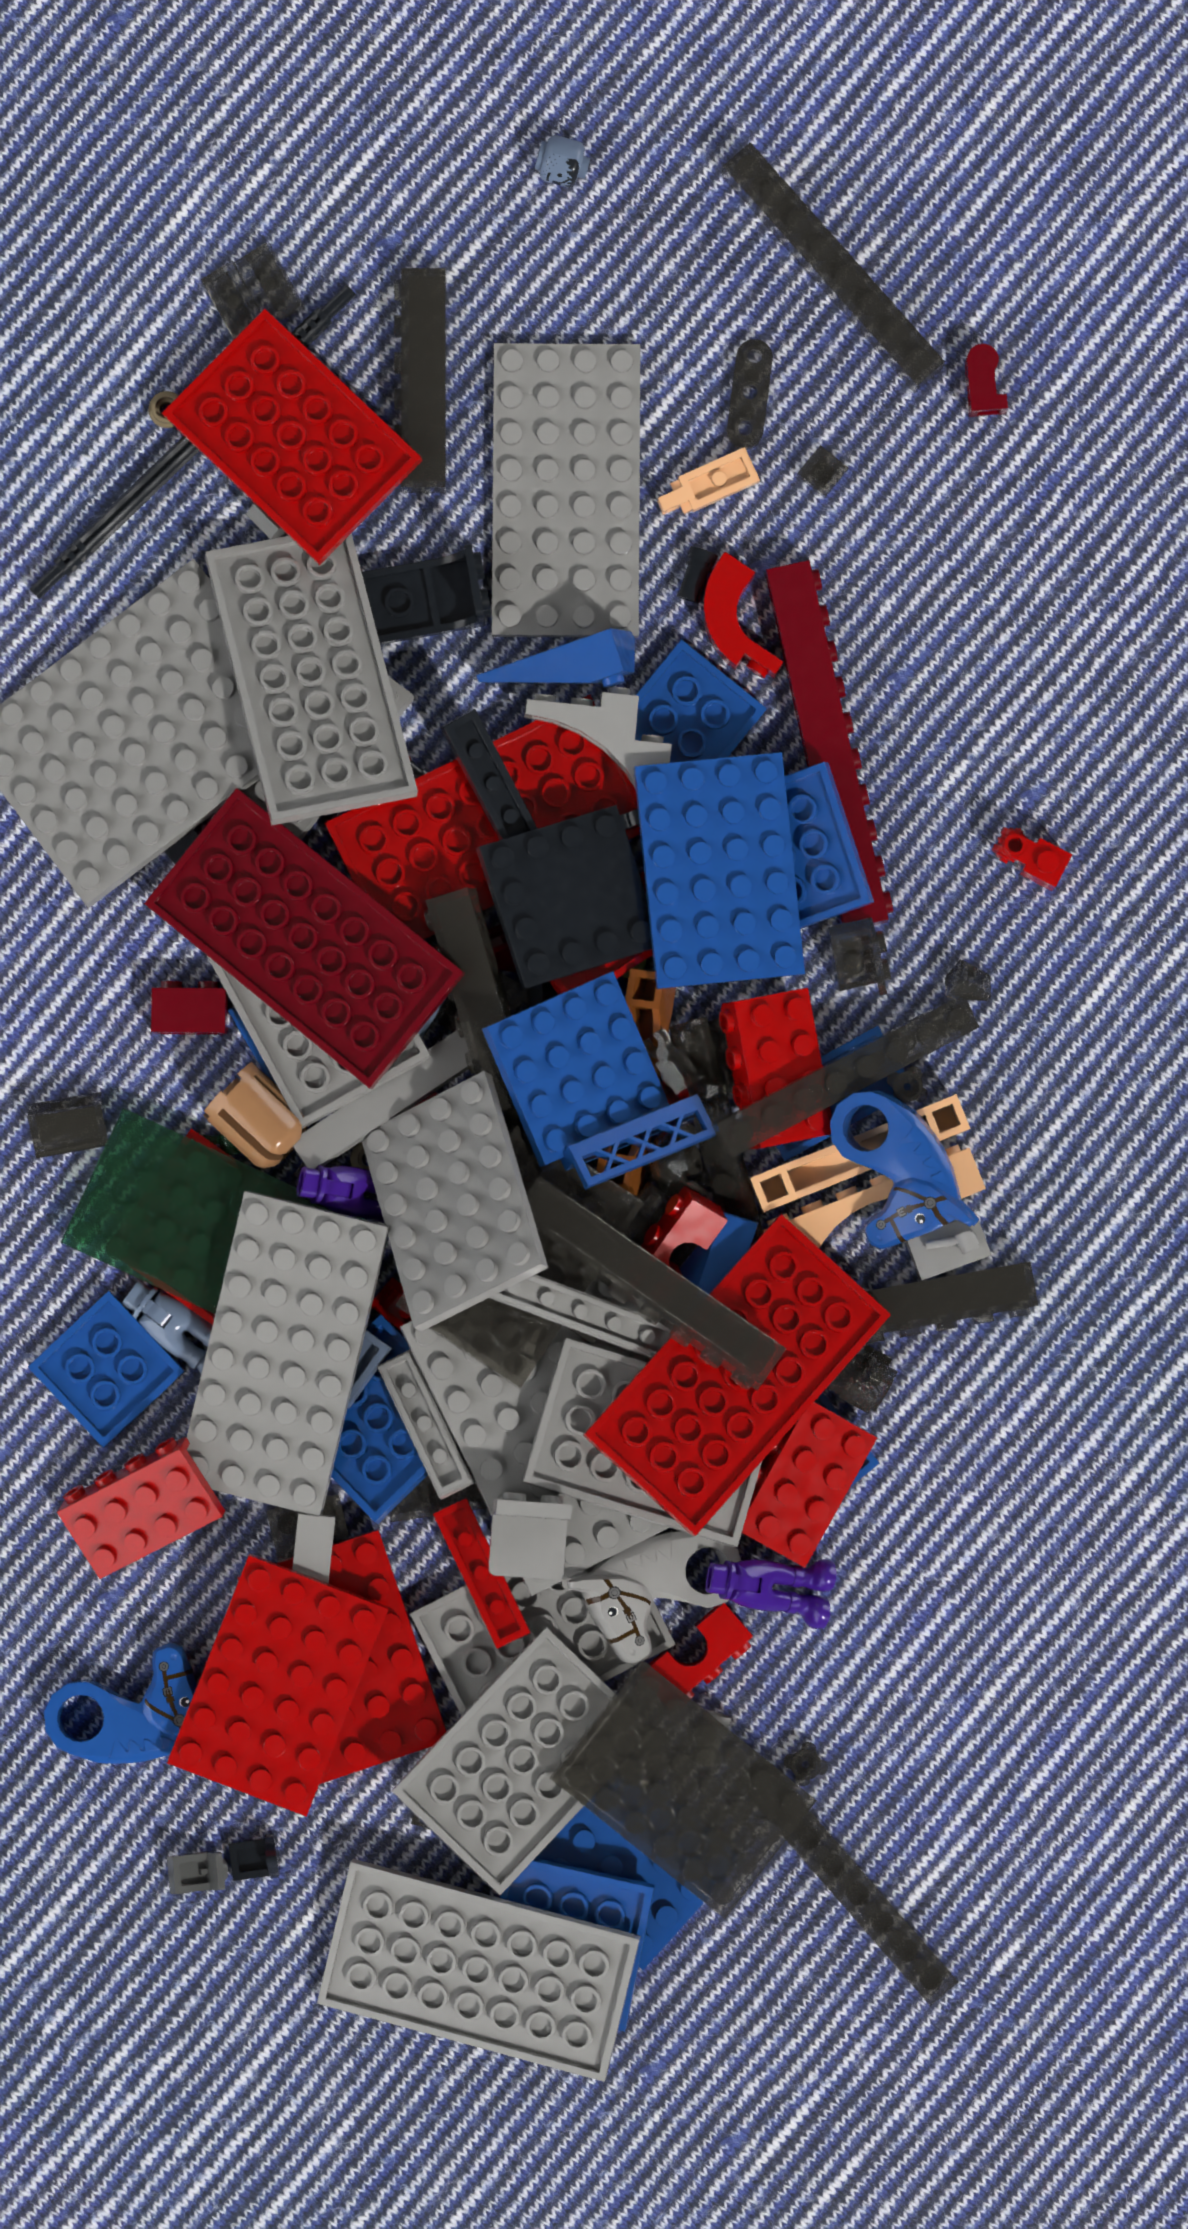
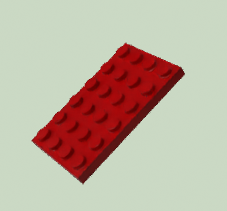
[162,309,423,566]
[237,1528,447,1784]
[167,1553,389,1817]

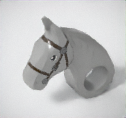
[562,1529,741,1664]

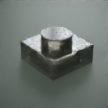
[797,445,849,498]

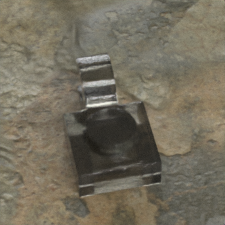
[643,1028,702,1095]

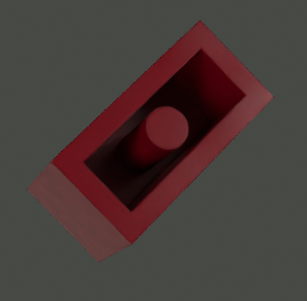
[151,981,228,1035]

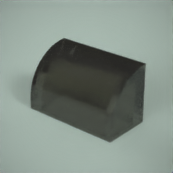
[28,1092,109,1158]

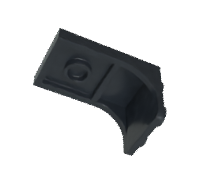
[362,544,491,645]

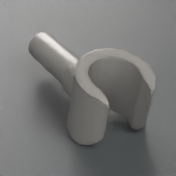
[926,1230,981,1254]

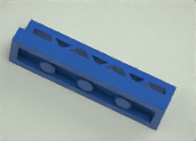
[560,1094,717,1190]

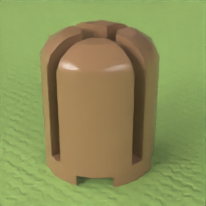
[203,1062,309,1169]

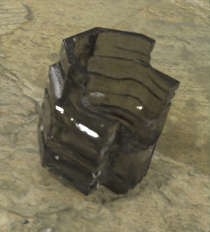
[827,1344,898,1414]

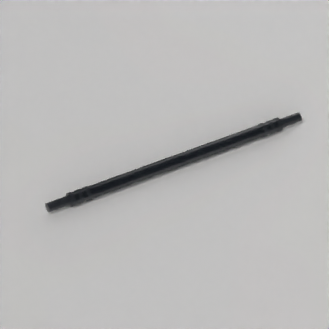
[30,285,356,600]

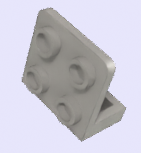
[488,1492,572,1580]

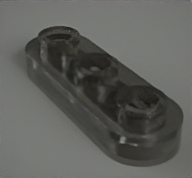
[727,339,773,450]

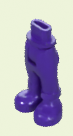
[297,1165,384,1223]
[705,1559,837,1629]

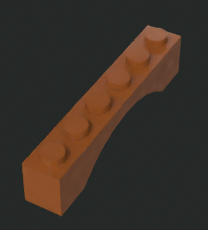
[594,968,676,1197]

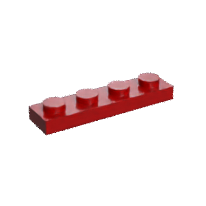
[433,1498,531,1649]

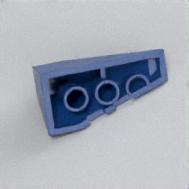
[477,628,635,688]
[650,1211,758,1328]

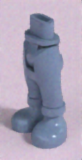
[122,1280,213,1374]

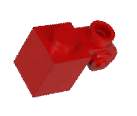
[991,827,1073,891]

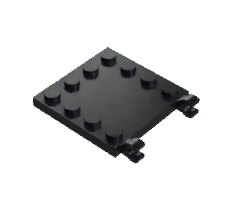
[476,805,652,990]

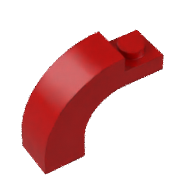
[703,552,783,678]

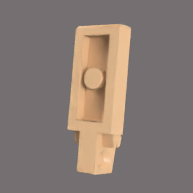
[657,447,760,515]

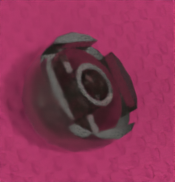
[645,1123,711,1197]

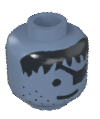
[534,135,590,188]

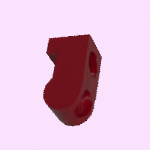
[965,343,1008,417]

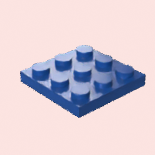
[635,639,767,763]
[28,1291,186,1448]

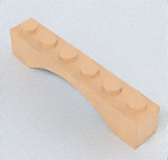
[749,1094,971,1214]
[762,1144,986,1248]

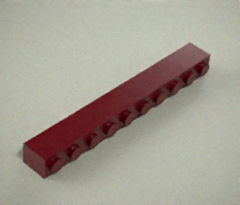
[765,560,893,932]

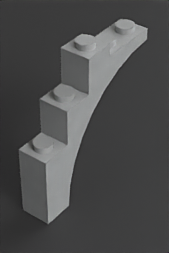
[524,687,672,789]

